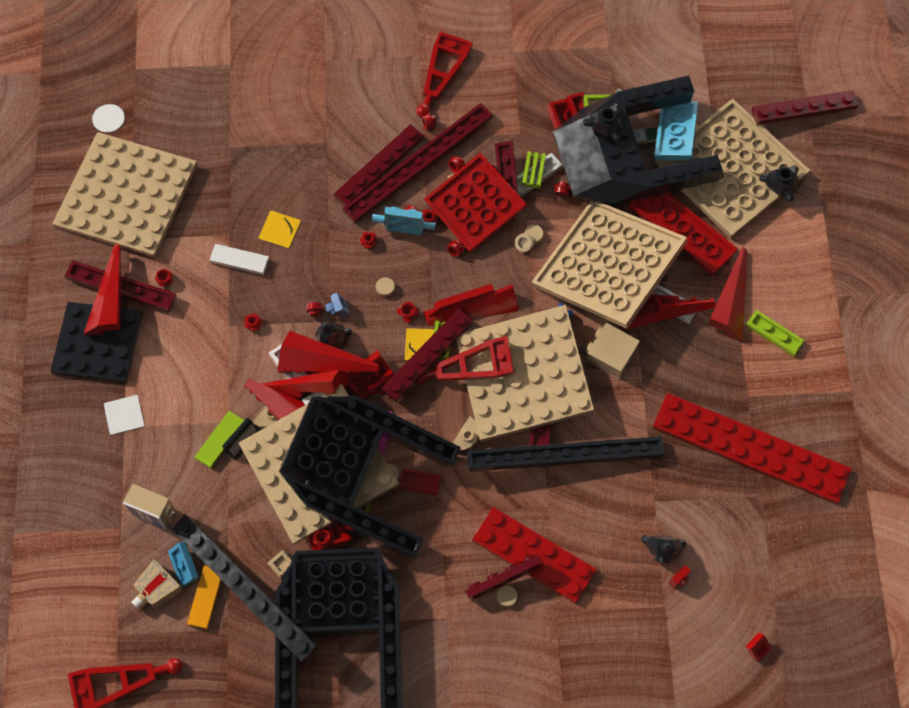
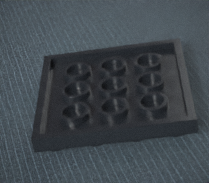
[50,302,143,383]

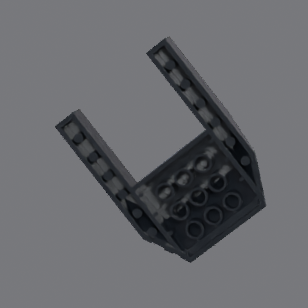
[553,76,723,205]
[278,396,461,558]
[275,548,403,708]

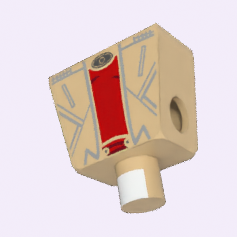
[131,559,183,610]

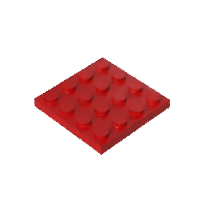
[424,152,527,253]

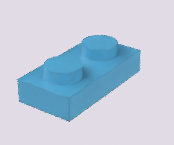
[168,542,199,588]

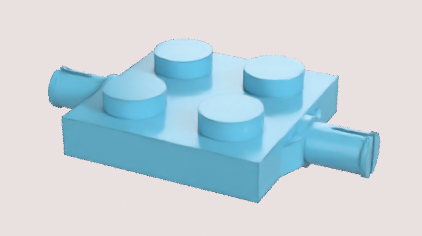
[372,207,436,236]

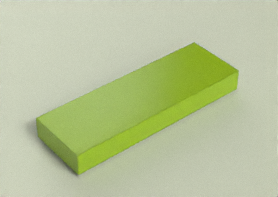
[745,310,805,357]
[195,411,244,469]

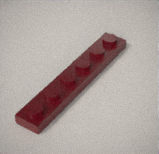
[751,90,859,125]
[334,124,423,206]
[65,260,177,312]
[381,309,473,402]

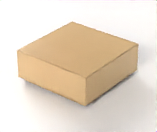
[267,550,292,579]

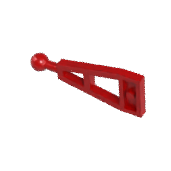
[416,31,473,118]
[415,336,515,385]
[68,658,183,708]

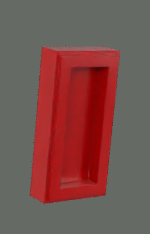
[398,468,441,496]

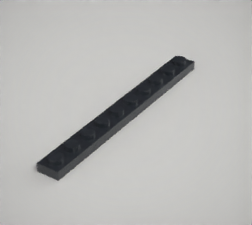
[467,436,665,472]
[172,514,318,663]

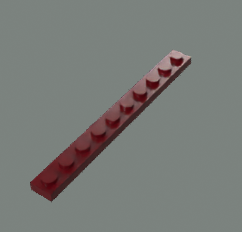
[342,103,493,224]

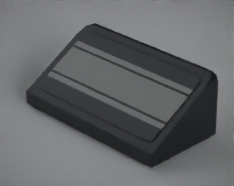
[222,418,260,460]

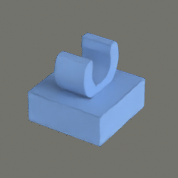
[325,293,350,317]

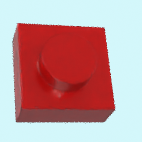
[669,565,691,589]
[745,632,772,662]

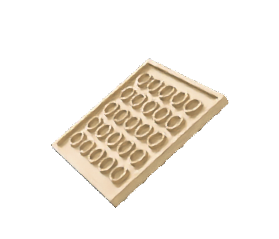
[654,99,810,238]
[52,132,198,258]
[531,201,688,328]
[456,305,594,442]
[239,385,399,545]

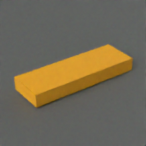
[187,565,222,630]

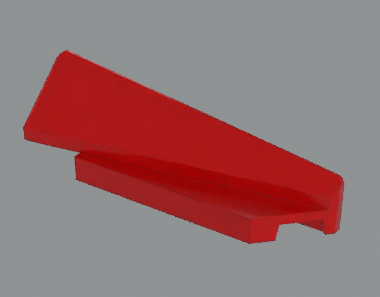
[423,284,519,326]

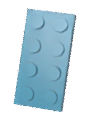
[654,102,698,160]

